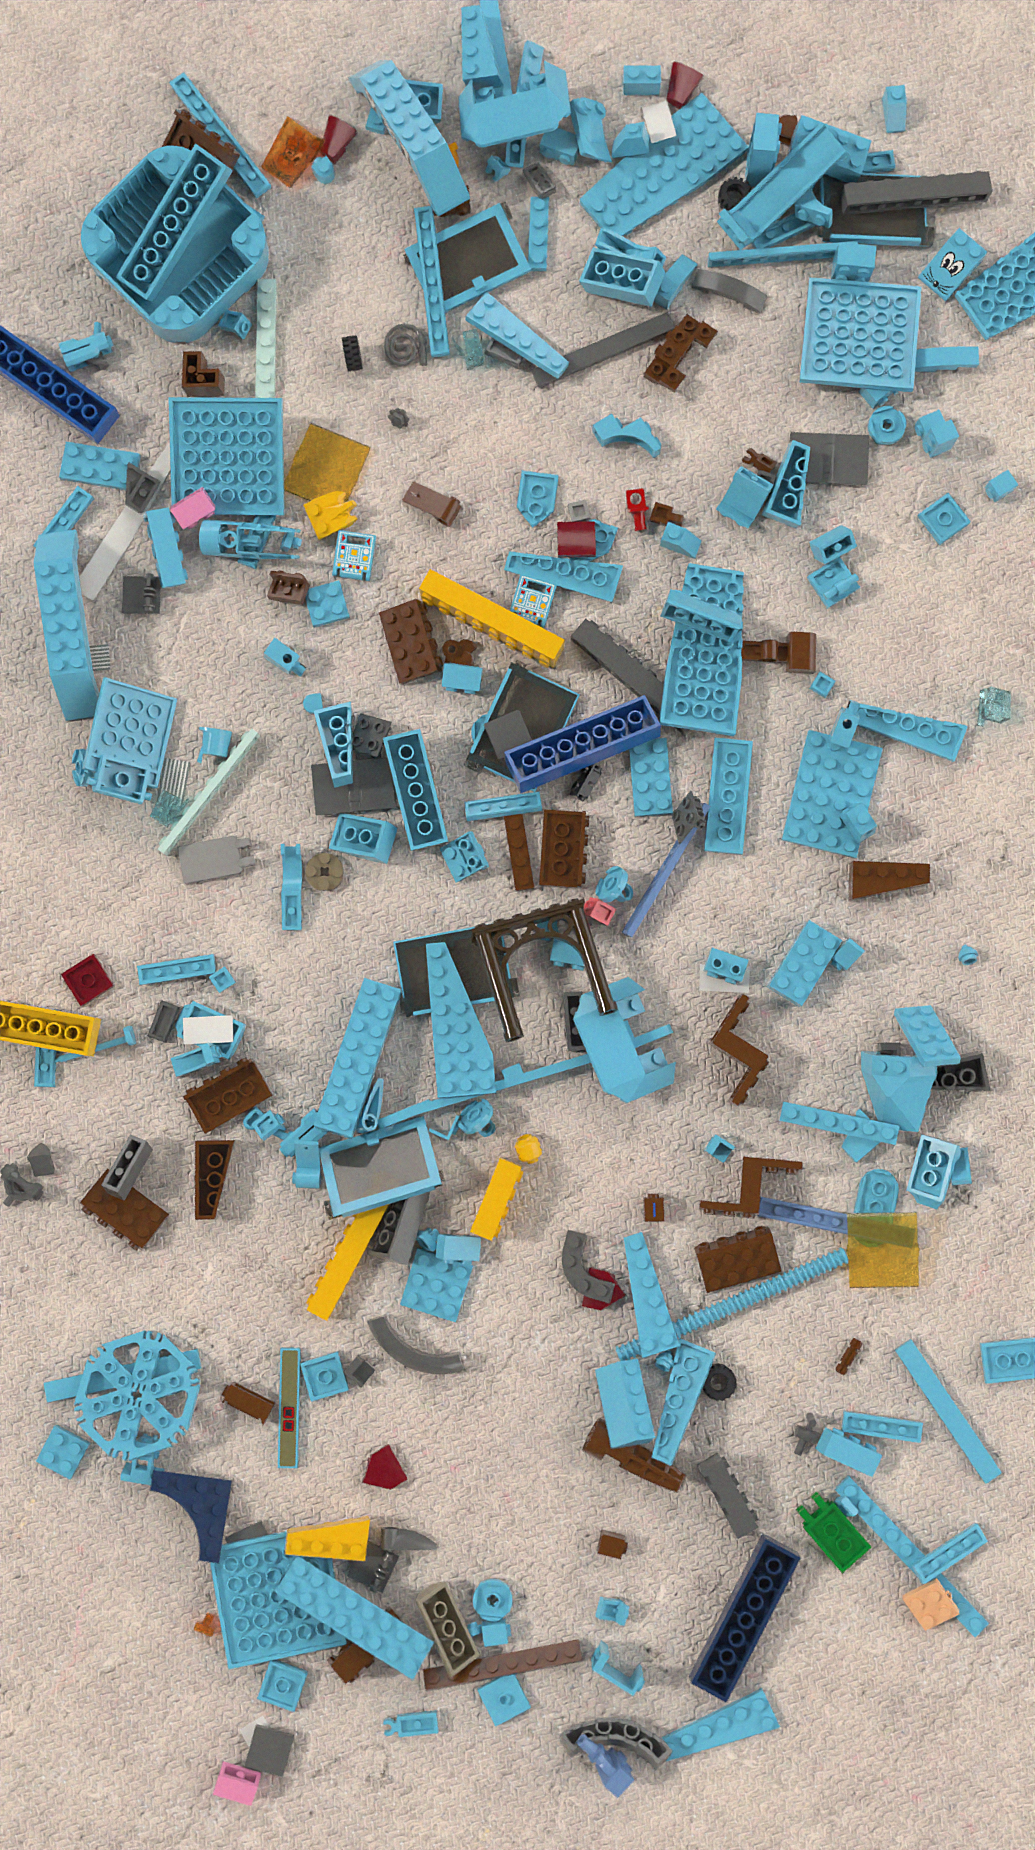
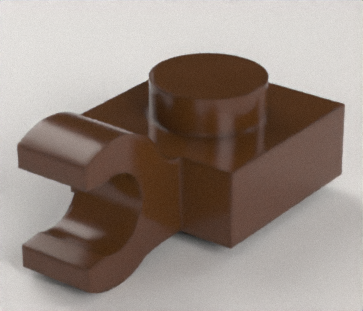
[742,448,777,473]
[649,502,684,527]

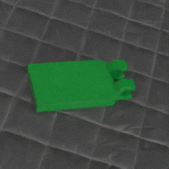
[796,1491,872,1574]

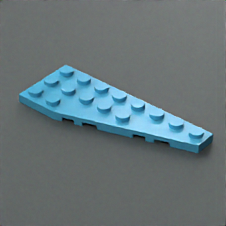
[426,942,496,1098]

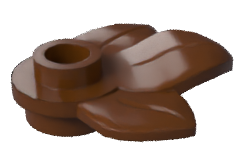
[442,639,477,666]

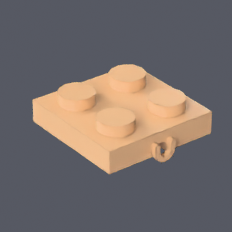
[903,1578,959,1631]

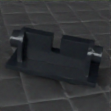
[569,763,602,802]

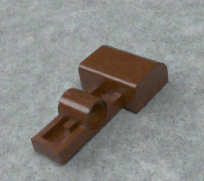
[741,631,817,674]

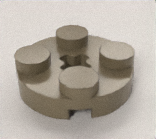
[305,852,344,891]

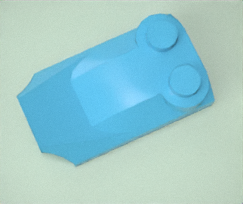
[405,80,443,125]
[570,97,612,163]
[175,1001,246,1060]
[906,1134,961,1209]

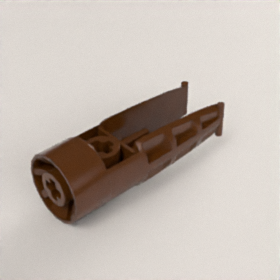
[582,1418,686,1493]

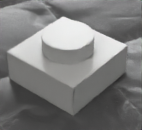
[568,499,591,522]

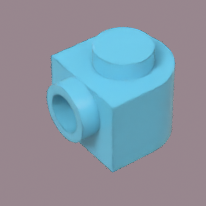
[311,156,335,184]

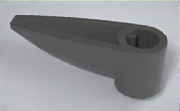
[380,1527,437,1550]

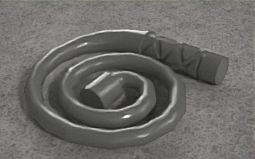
[384,323,427,366]

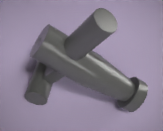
[794,1413,822,1456]

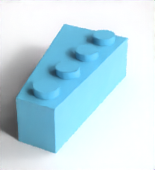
[461,5,504,89]
[314,701,353,788]

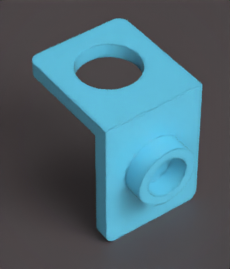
[429,1115,460,1140]

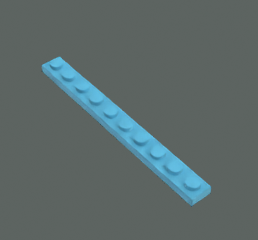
[835,1475,989,1637]

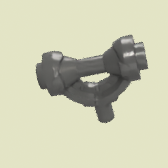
[0,1163,44,1207]

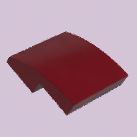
[557,521,596,558]

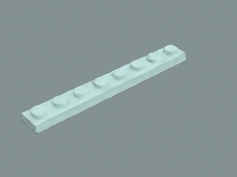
[255,279,277,398]
[158,728,260,856]

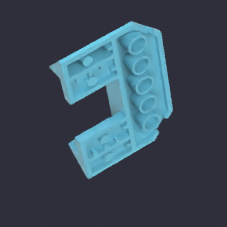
[458,61,571,148]
[573,977,676,1103]

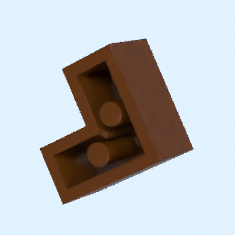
[182,351,225,397]

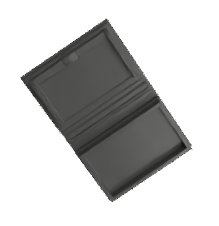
[790,432,869,485]
[311,757,395,816]

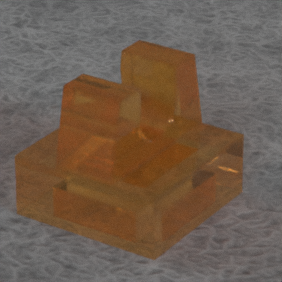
[193,1613,217,1637]

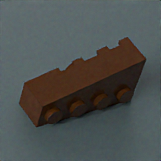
[848,861,930,901]
[195,1140,235,1220]
[327,1606,402,1685]

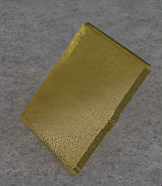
[284,423,371,502]
[846,1212,920,1288]

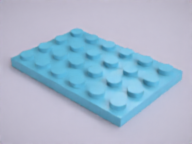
[781,730,883,859]

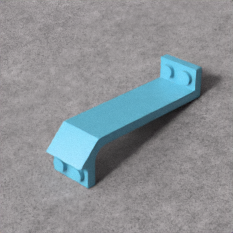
[717,122,849,250]

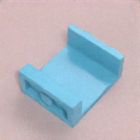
[716,466,773,528]
[591,1640,645,1696]

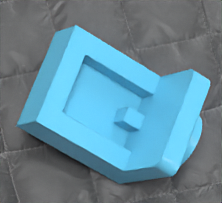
[595,1596,629,1626]

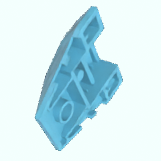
[861,1051,937,1132]

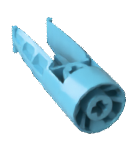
[199,519,301,559]

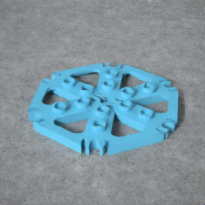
[74,1330,201,1461]

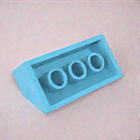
[660,589,742,643]
[595,1359,655,1449]

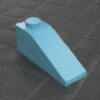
[654,254,698,310]

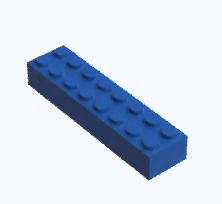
[0,325,120,445]
[504,695,661,793]

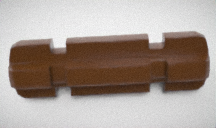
[835,1338,863,1375]

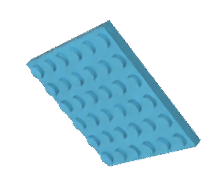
[799,277,922,392]
[168,397,285,515]
[210,1523,347,1669]

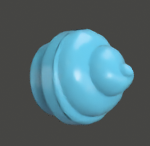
[958,945,978,965]
[655,1350,674,1372]

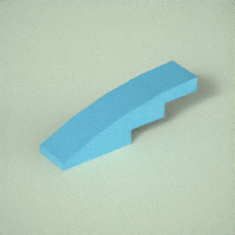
[915,346,979,372]

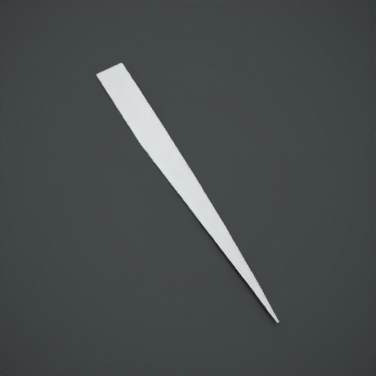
[79,370,224,600]

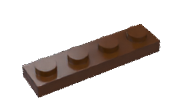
[504,814,534,892]

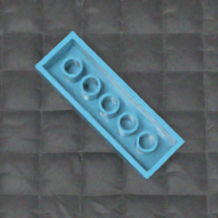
[383,729,448,851]

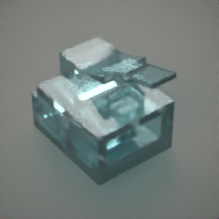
[451,328,484,371]
[977,686,1011,727]
[150,790,190,828]

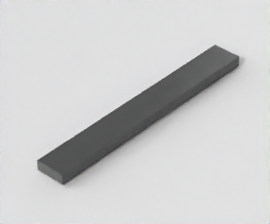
[531,312,675,388]

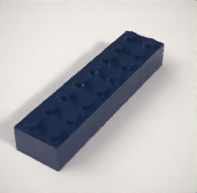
[689,1533,801,1703]

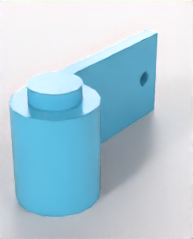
[292,1140,321,1189]

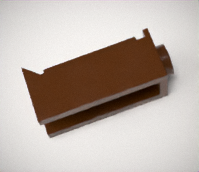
[222,1382,275,1425]

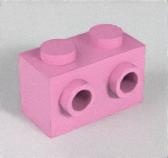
[170,487,215,529]
[213,1761,261,1806]

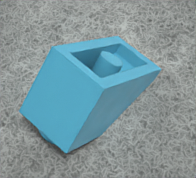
[882,85,907,134]
[611,122,649,158]
[505,137,527,168]
[660,522,702,559]
[831,938,865,971]

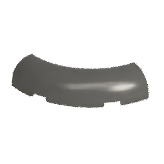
[367,1314,465,1374]
[560,1718,673,1771]

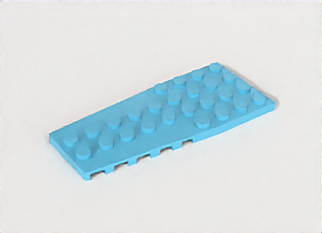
[580,93,748,236]
[955,232,1035,340]
[659,563,744,736]

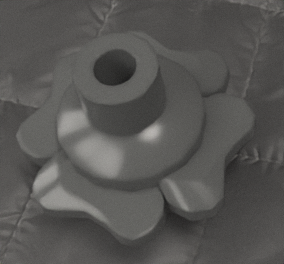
[388,408,410,429]

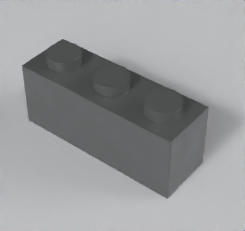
[563,991,586,1052]
[101,1134,153,1201]

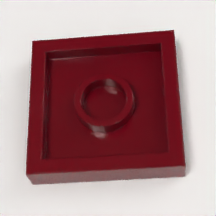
[61,954,115,1007]

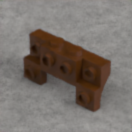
[643,314,718,393]

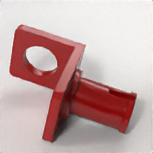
[625,488,649,531]

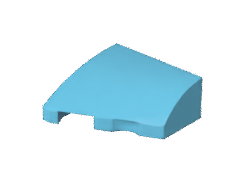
[841,1109,880,1163]

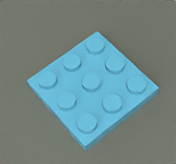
[400,1248,473,1322]

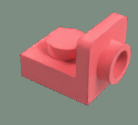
[584,897,616,926]

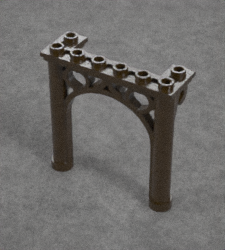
[471,898,618,1042]

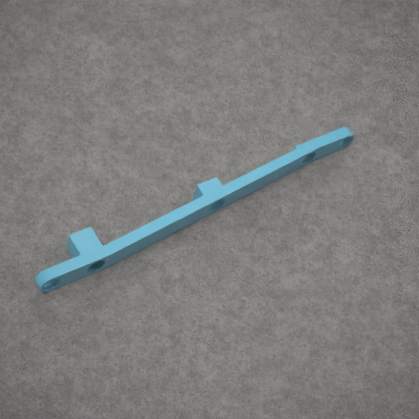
[378,1020,673,1130]

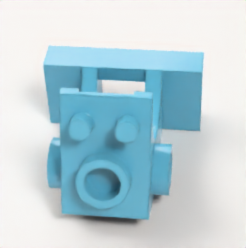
[120,1433,165,1485]

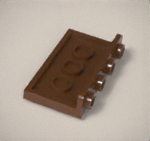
[161,109,240,182]
[379,599,443,685]
[539,809,590,889]
[183,1057,273,1134]
[80,1168,169,1251]
[694,1226,782,1293]

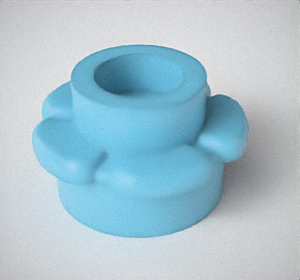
[466,1621,482,1637]

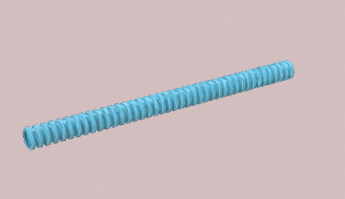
[615,1247,849,1361]

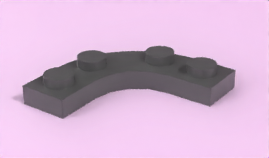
[562,1230,615,1303]

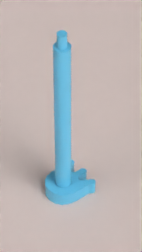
[55,1026,136,1063]

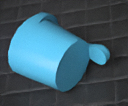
[197,727,232,763]

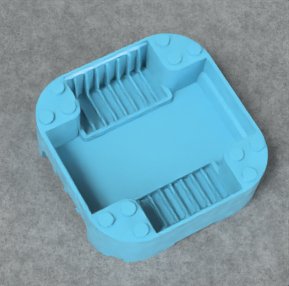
[81,146,269,343]

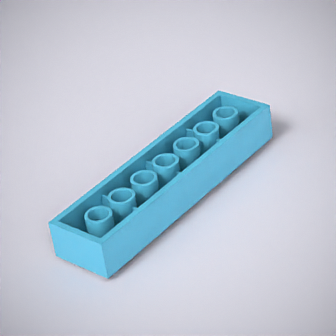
[115,143,233,302]
[314,978,402,1139]
[275,1556,434,1680]

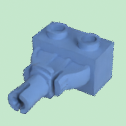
[577,1734,634,1798]

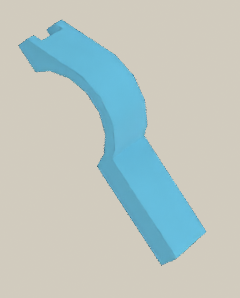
[281,844,302,930]

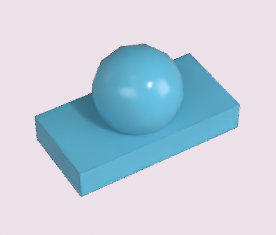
[951,1147,972,1185]

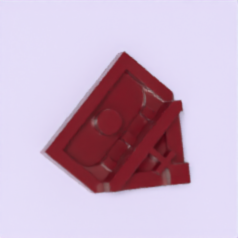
[582,1267,626,1311]
[362,1444,408,1490]

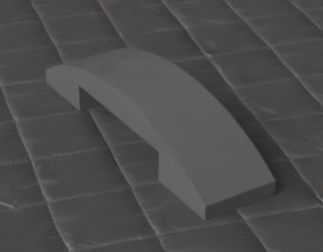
[691,269,767,314]

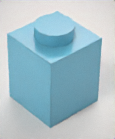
[985,470,1018,502]
[482,1618,511,1647]

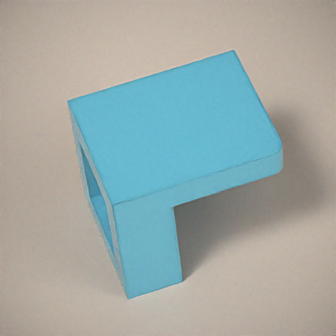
[704,1134,735,1162]

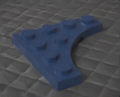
[149,1470,232,1563]

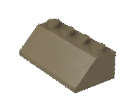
[415,1581,480,1677]

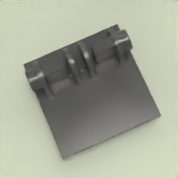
[122,573,161,614]
[353,713,392,758]
[672,790,706,844]
[347,1541,399,1593]

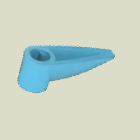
[356,1078,384,1133]

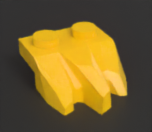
[303,491,358,540]

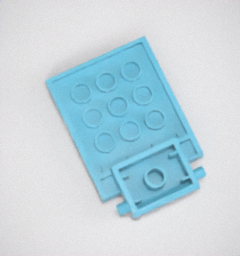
[82,677,177,804]

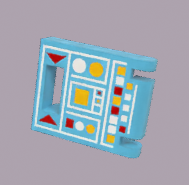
[332,530,377,581]
[510,574,557,629]

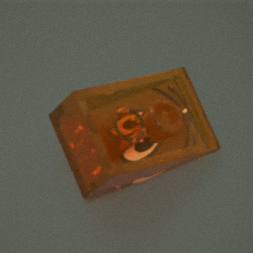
[261,116,325,188]

